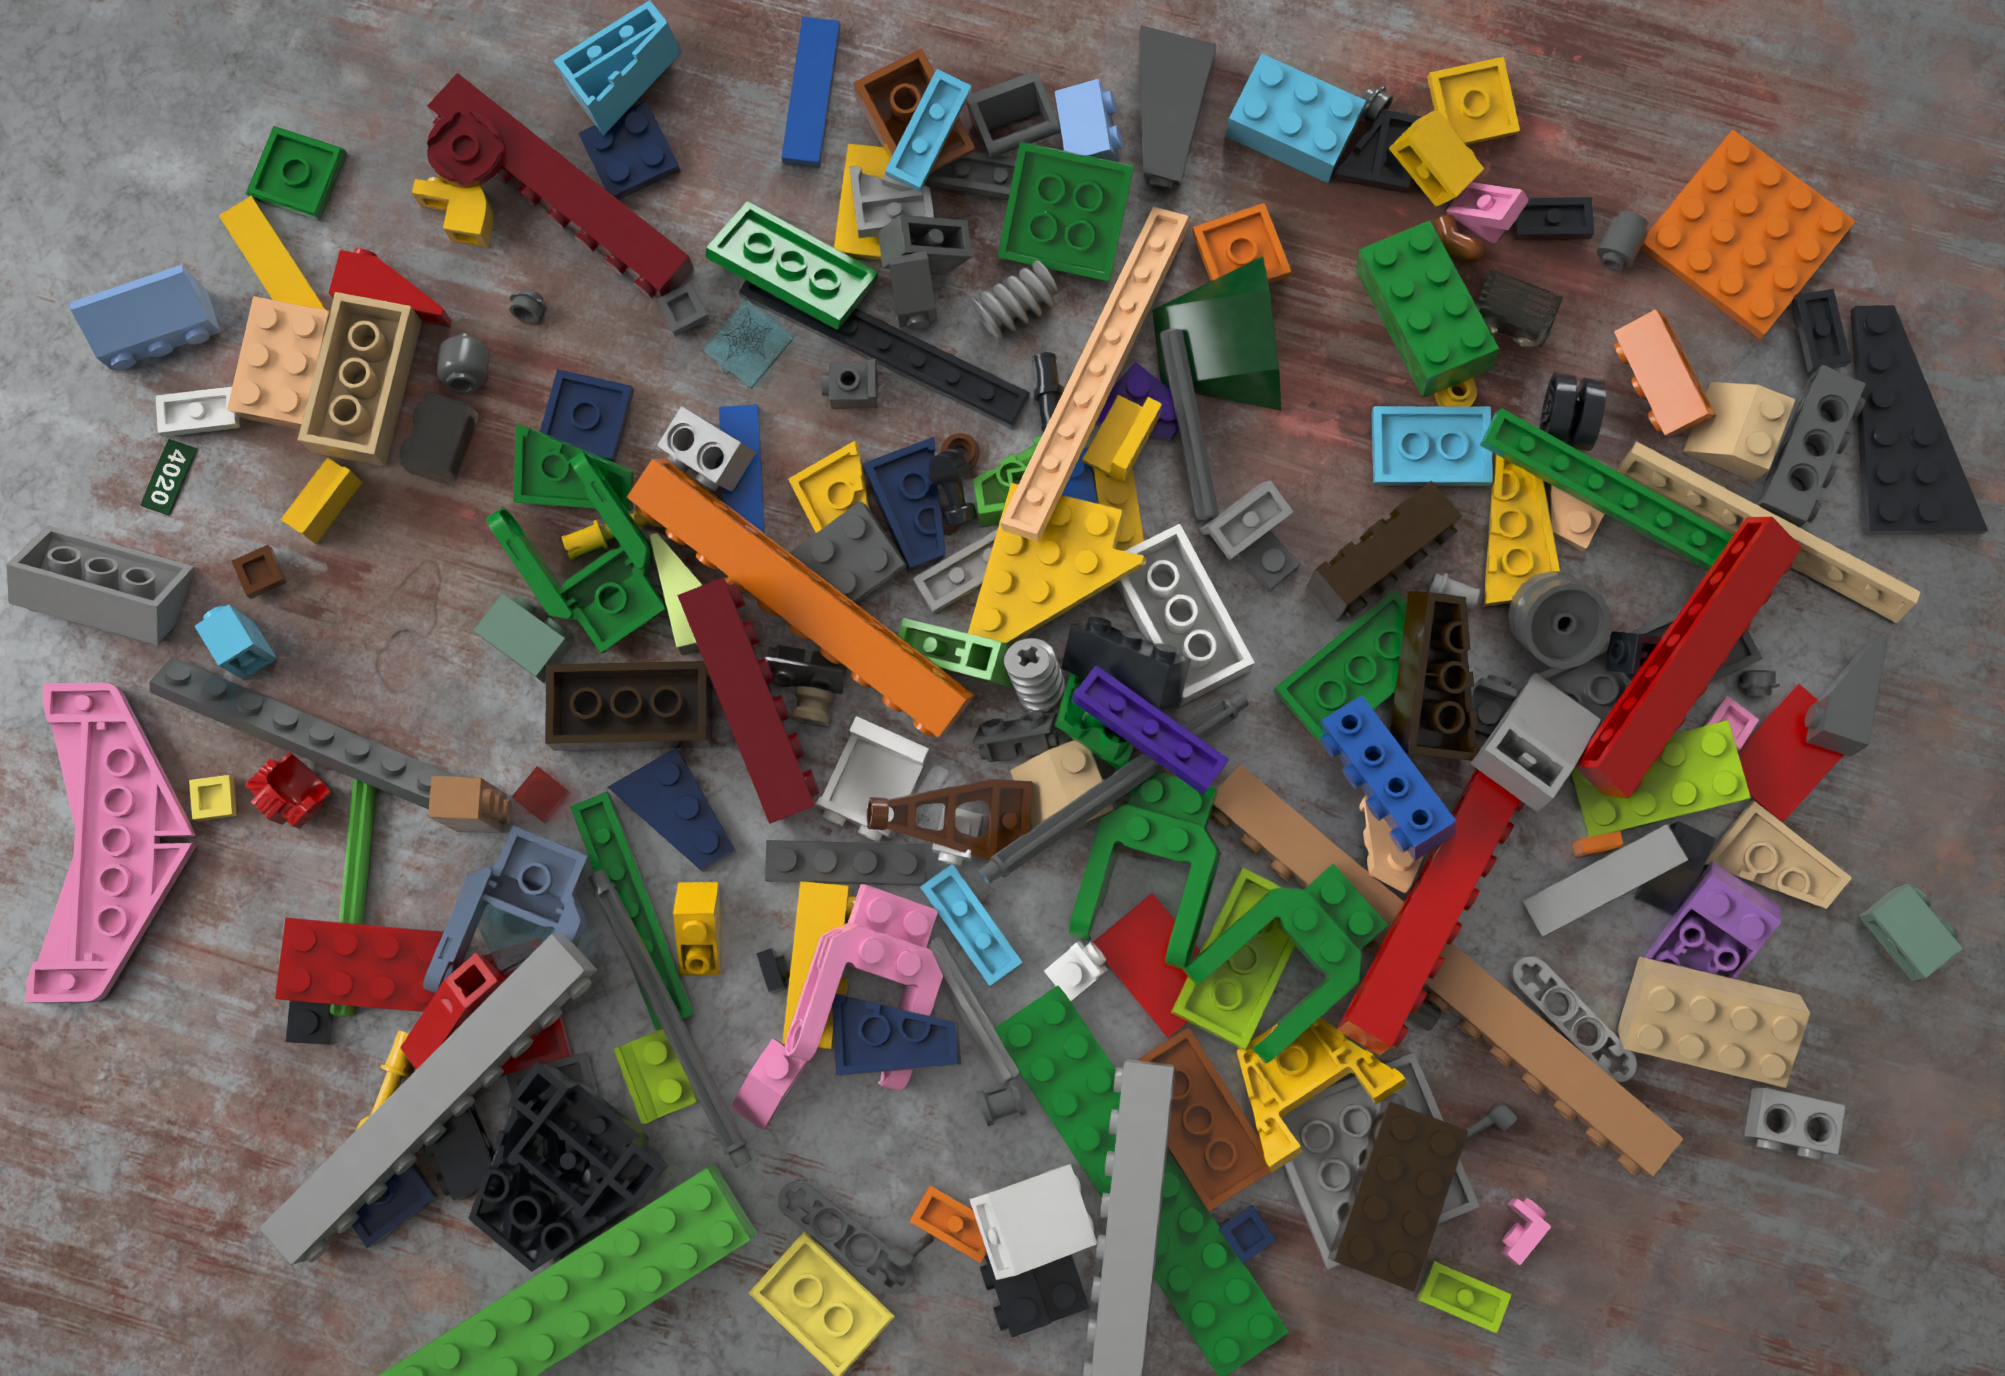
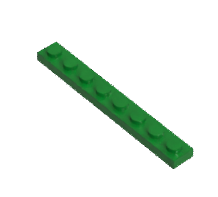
[1480,408,1733,571]

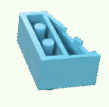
[553,0,681,136]

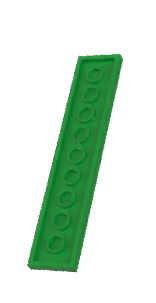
[994,985,1289,1376]

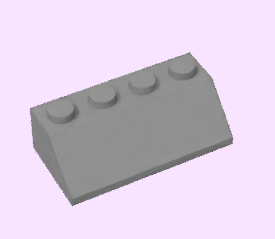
[6,525,194,645]

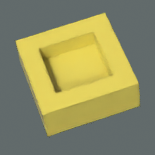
[189,775,237,821]

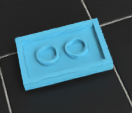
[1371,406,1493,486]

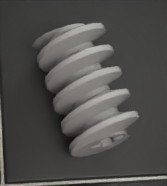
[972,260,1059,340]
[1004,638,1066,714]

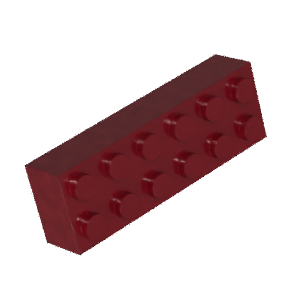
[677,577,820,824]

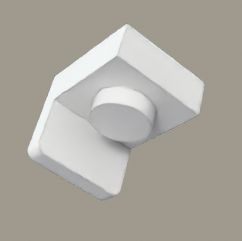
[932,806,983,867]
[1044,939,1108,1002]

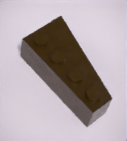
[1306,480,1462,621]
[1390,591,1480,761]

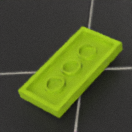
[1571,720,1751,837]
[1171,867,1295,1050]

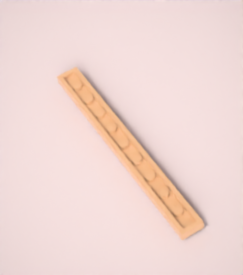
[1000,206,1190,542]

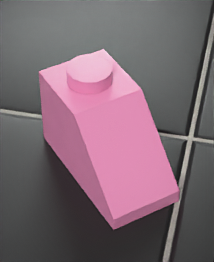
[730,1038,810,1131]

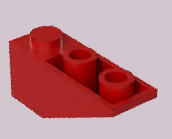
[400,953,506,1070]

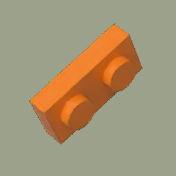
[909,1185,987,1263]

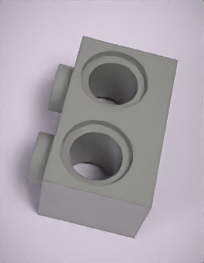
[657,406,756,492]
[1744,1088,1846,1161]

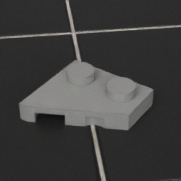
[849,166,934,238]

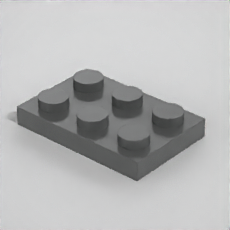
[790,501,908,603]

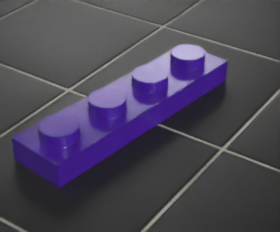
[1071,665,1229,795]

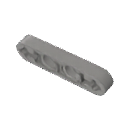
[1509,956,1637,1082]

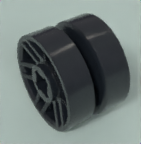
[1539,372,1606,451]

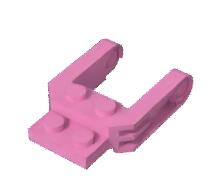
[785,884,943,1091]

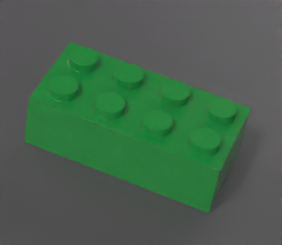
[1356,221,1499,398]

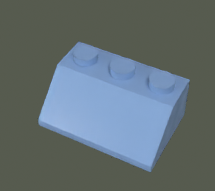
[69,265,220,370]

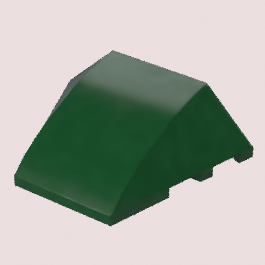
[1152,256,1282,411]

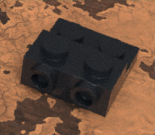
[980,1254,1090,1337]

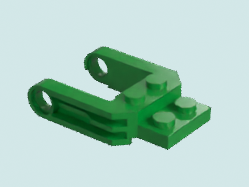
[486,451,667,653]
[1069,772,1222,969]
[1183,863,1388,1064]

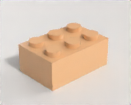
[227,296,330,430]

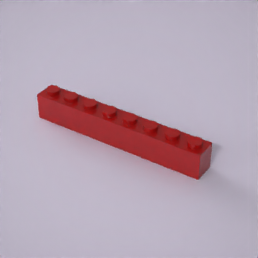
[1575,516,1801,799]
[1336,768,1525,1055]

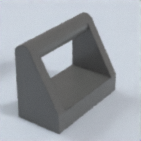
[966,71,1061,158]

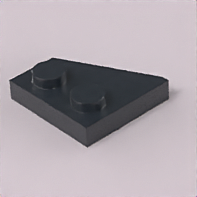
[1334,110,1421,193]

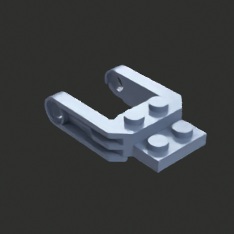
[423,826,591,1035]

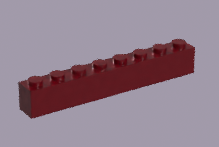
[427,73,694,299]

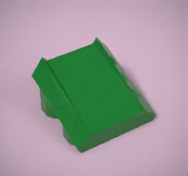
[1055,673,1134,770]

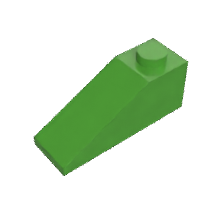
[898,618,1014,689]

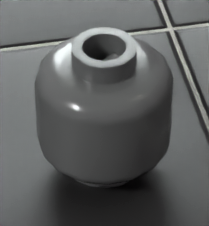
[437,334,489,394]

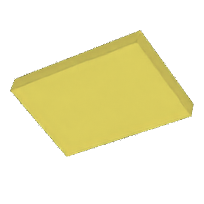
[749,1231,896,1376]

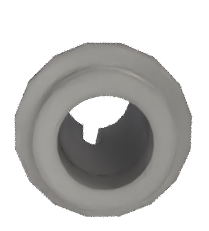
[1427,572,1480,612]

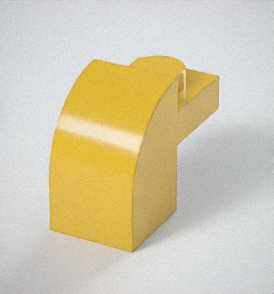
[412,177,494,248]

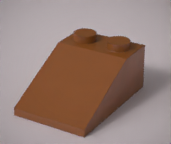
[854,48,975,174]

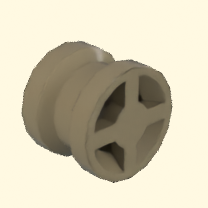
[790,686,835,726]

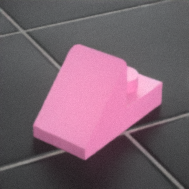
[1446,182,1529,243]

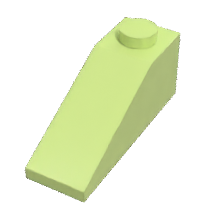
[650,533,702,655]

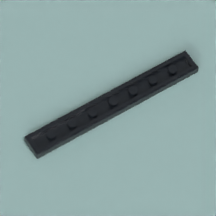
[739,280,1030,430]

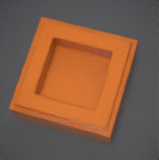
[1572,831,1623,858]

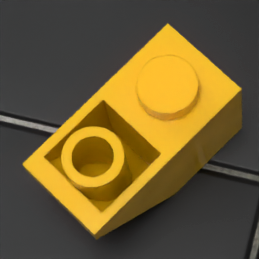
[673,882,722,975]

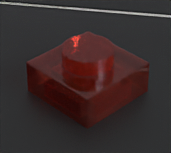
[512,766,570,823]

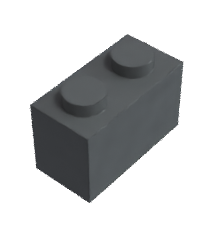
[878,215,973,273]

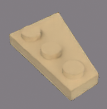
[1705,801,1852,909]

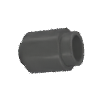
[1597,211,1648,271]

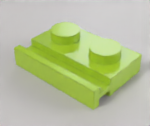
[613,1029,699,1125]

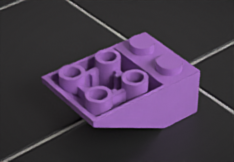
[1644,861,1782,979]

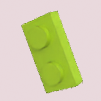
[1417,1261,1512,1334]

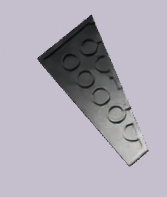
[1851,305,1988,535]

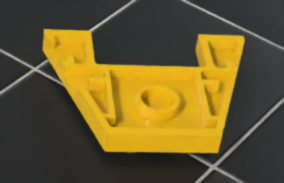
[1236,1018,1407,1173]

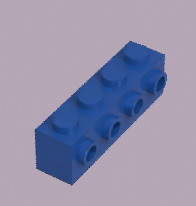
[1320,695,1457,861]

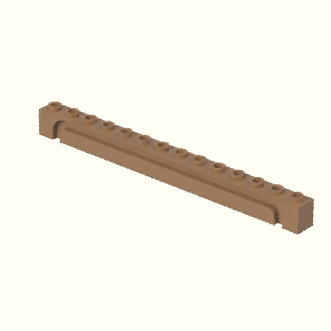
[1210,764,1684,1177]

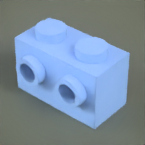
[1055,79,1123,162]

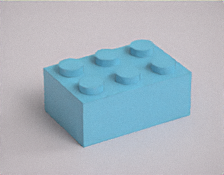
[1225,53,1366,183]

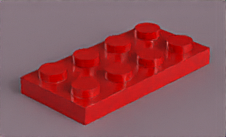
[275,917,443,1012]

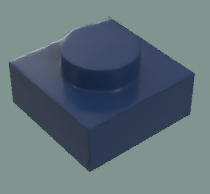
[1218,1205,1276,1264]

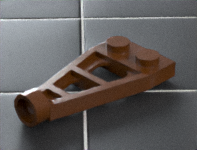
[866,779,1032,860]

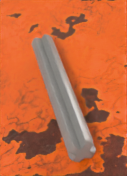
[926,937,1020,1084]

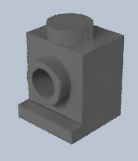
[821,359,878,409]

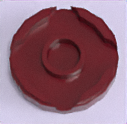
[427,111,505,188]

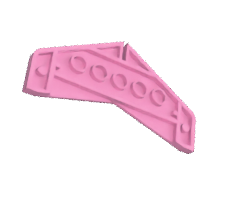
[25,683,197,1003]

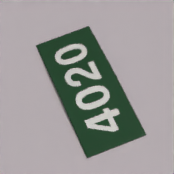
[140,439,197,516]

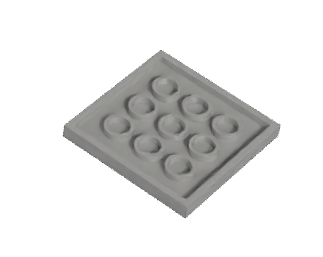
[1282,1052,1480,1269]

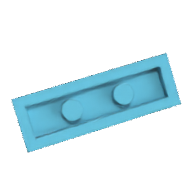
[885,69,971,192]
[920,864,1023,987]

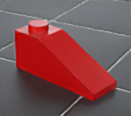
[329,248,452,328]

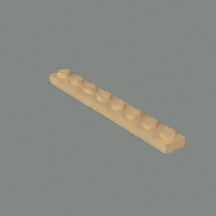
[1617,441,1921,623]

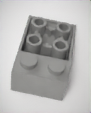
[1471,673,1601,812]

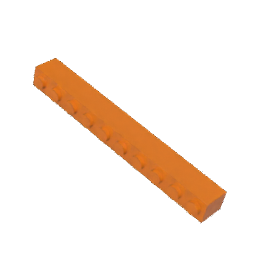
[627,458,975,738]

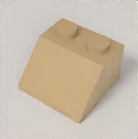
[1682,382,1796,482]
[1010,740,1114,834]

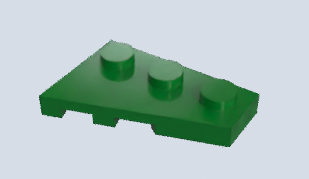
[513,423,634,511]

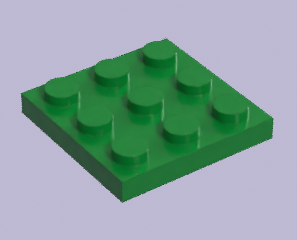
[997,142,1134,281]

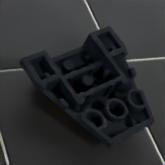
[468,1061,668,1272]

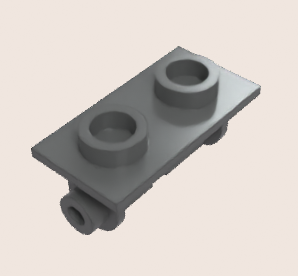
[764,644,847,694]
[972,712,1059,762]

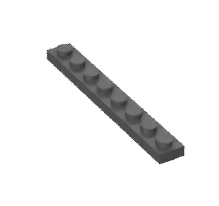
[150,657,457,809]

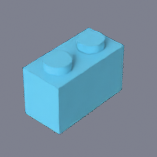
[195,604,277,680]

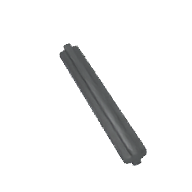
[1160,328,1219,520]

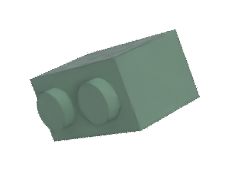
[473,593,572,683]
[1859,884,1963,981]

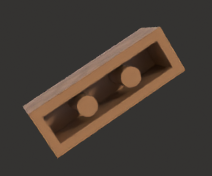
[428,776,512,834]

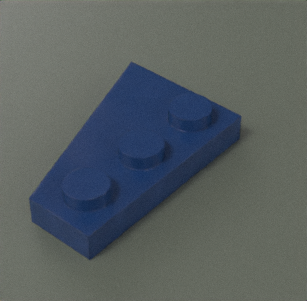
[862,437,946,572]
[607,747,736,871]
[832,994,961,1076]

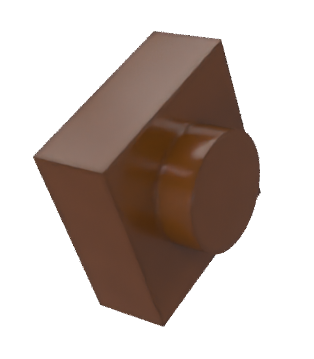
[232,545,287,599]

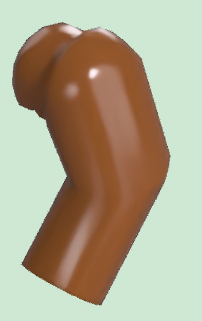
[1435,215,1485,262]

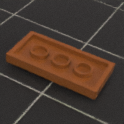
[1137,1027,1271,1212]

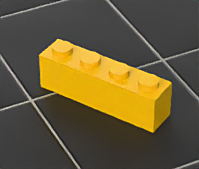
[782,881,857,1050]

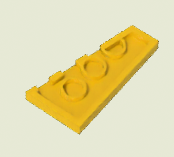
[1483,453,1560,607]

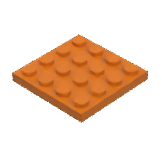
[1641,129,1856,339]

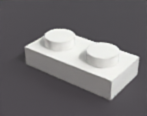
[156,387,240,437]

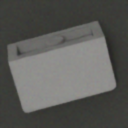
[1199,480,1293,559]

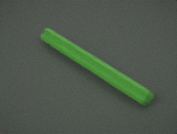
[330,779,376,1016]

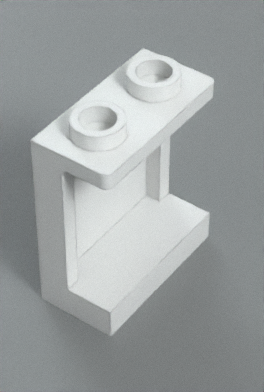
[816,716,930,842]
[970,1164,1097,1280]

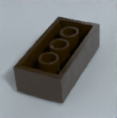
[545,661,712,751]
[1328,1101,1468,1292]

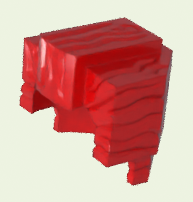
[244,752,332,829]

